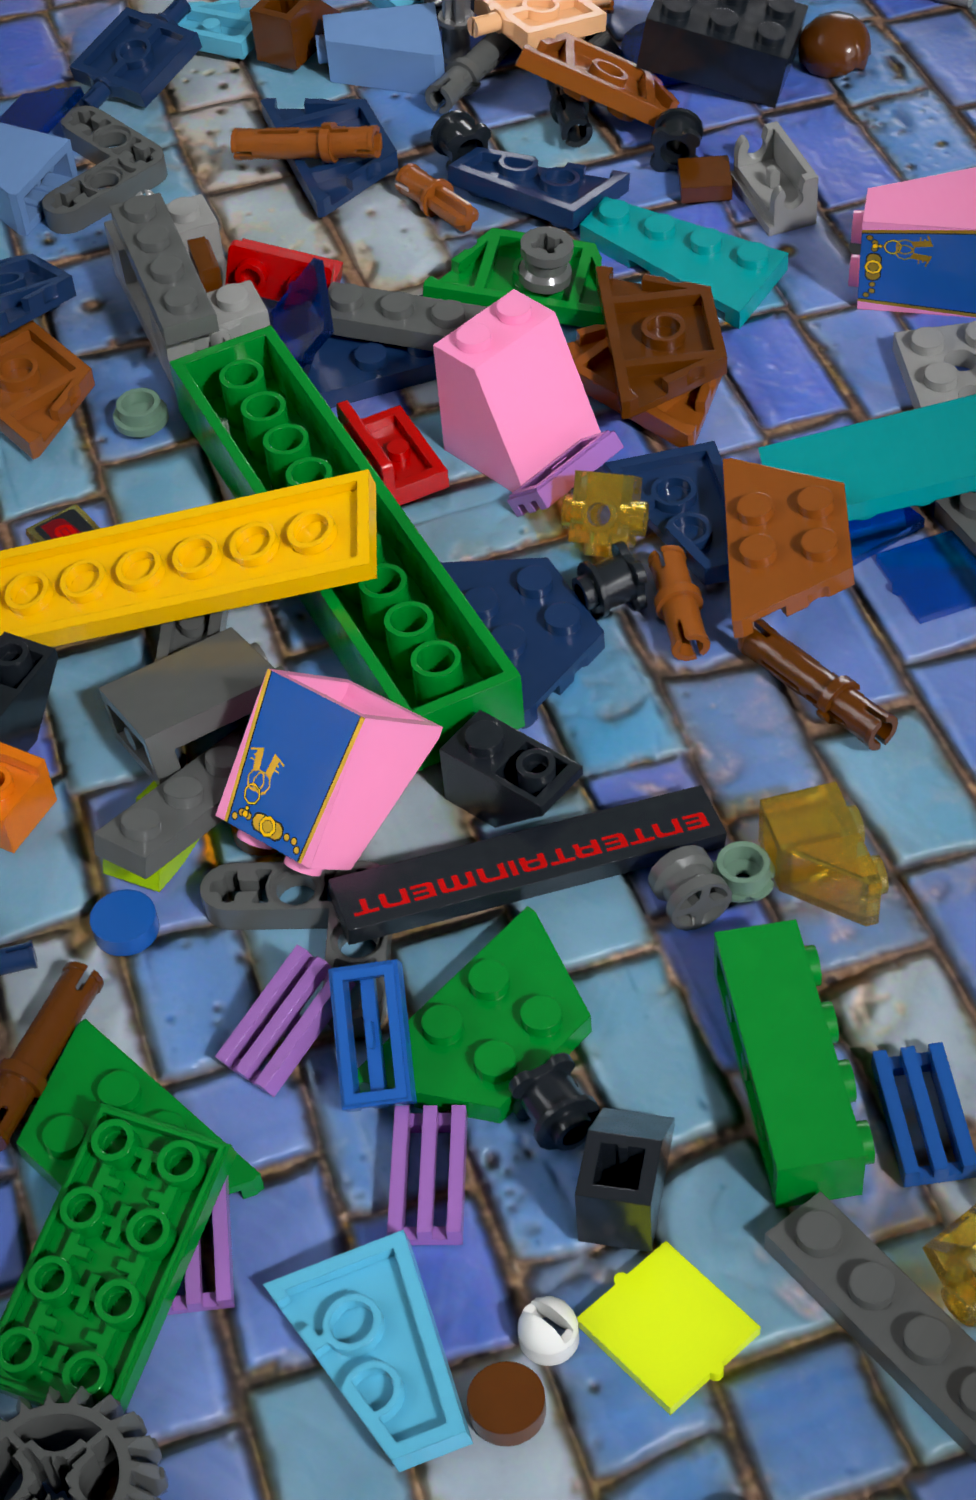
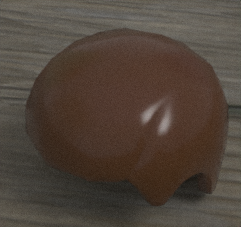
[798,11,871,78]

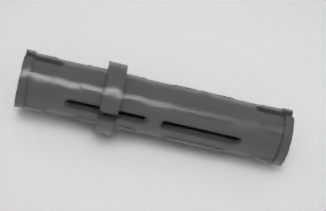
[425,32,519,114]

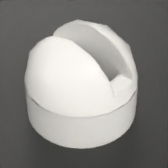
[517,1296,579,1366]

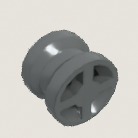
[518,227,574,294]
[648,845,732,931]

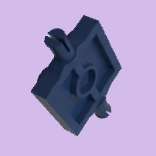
[69,0,202,108]

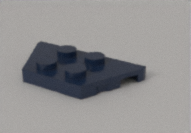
[261,98,398,218]
[0,254,77,337]
[308,295,437,408]
[440,557,605,729]

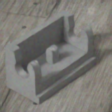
[730,121,818,236]

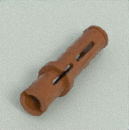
[230,122,382,163]

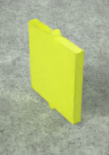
[577,1241,761,1415]

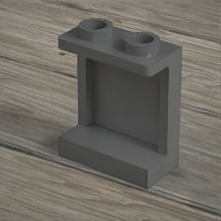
[99,627,286,786]

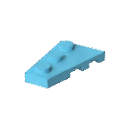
[263,1230,473,1472]

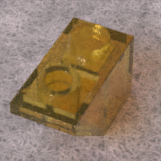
[758,781,889,926]

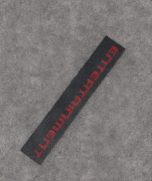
[328,785,727,945]

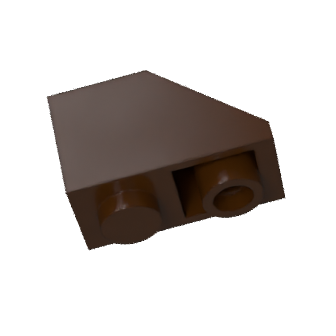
[249,0,341,70]

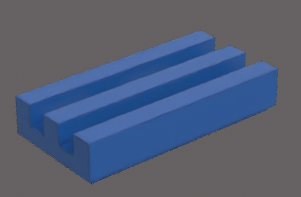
[328,959,417,1112]
[871,1042,976,1188]

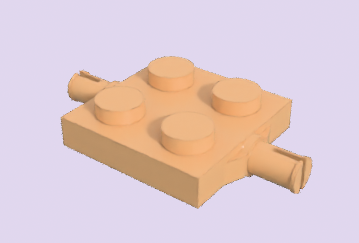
[467,0,611,49]

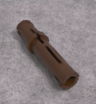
[737,619,898,751]
[0,961,104,1152]

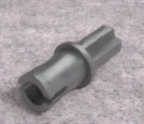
[437,0,475,65]

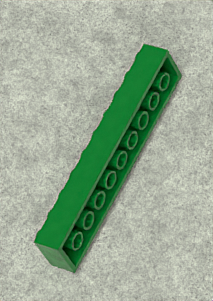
[169,325,525,771]

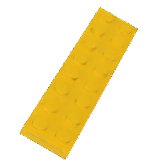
[0,469,377,647]

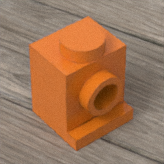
[0,742,57,853]

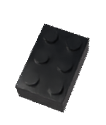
[636,0,809,108]

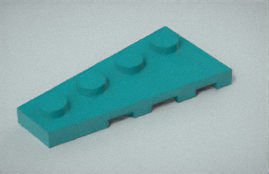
[580,197,788,329]

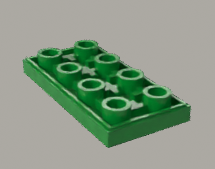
[0,1103,237,1414]

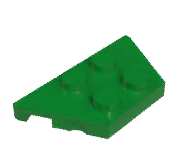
[423,228,604,327]
[357,906,592,1124]
[16,1019,264,1199]

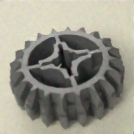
[0,1385,168,1500]

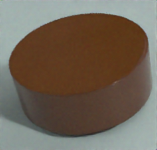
[467,1361,546,1447]

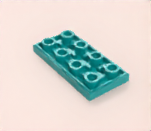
[758,394,976,521]

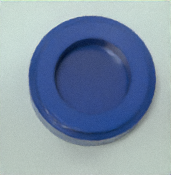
[89,889,160,956]

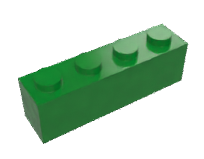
[714,919,875,1209]

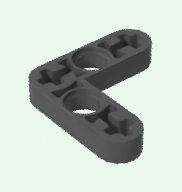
[42,106,168,234]
[200,860,392,1039]

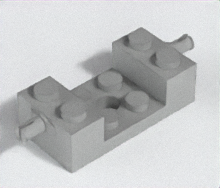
[104,190,270,391]

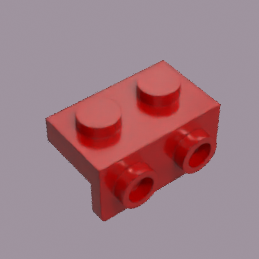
[225,238,343,310]
[336,400,449,506]

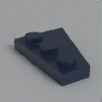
[448,147,630,230]
[603,441,730,585]

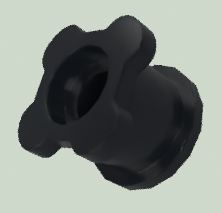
[650,108,704,172]
[430,110,492,171]
[572,541,648,619]
[508,1053,600,1151]

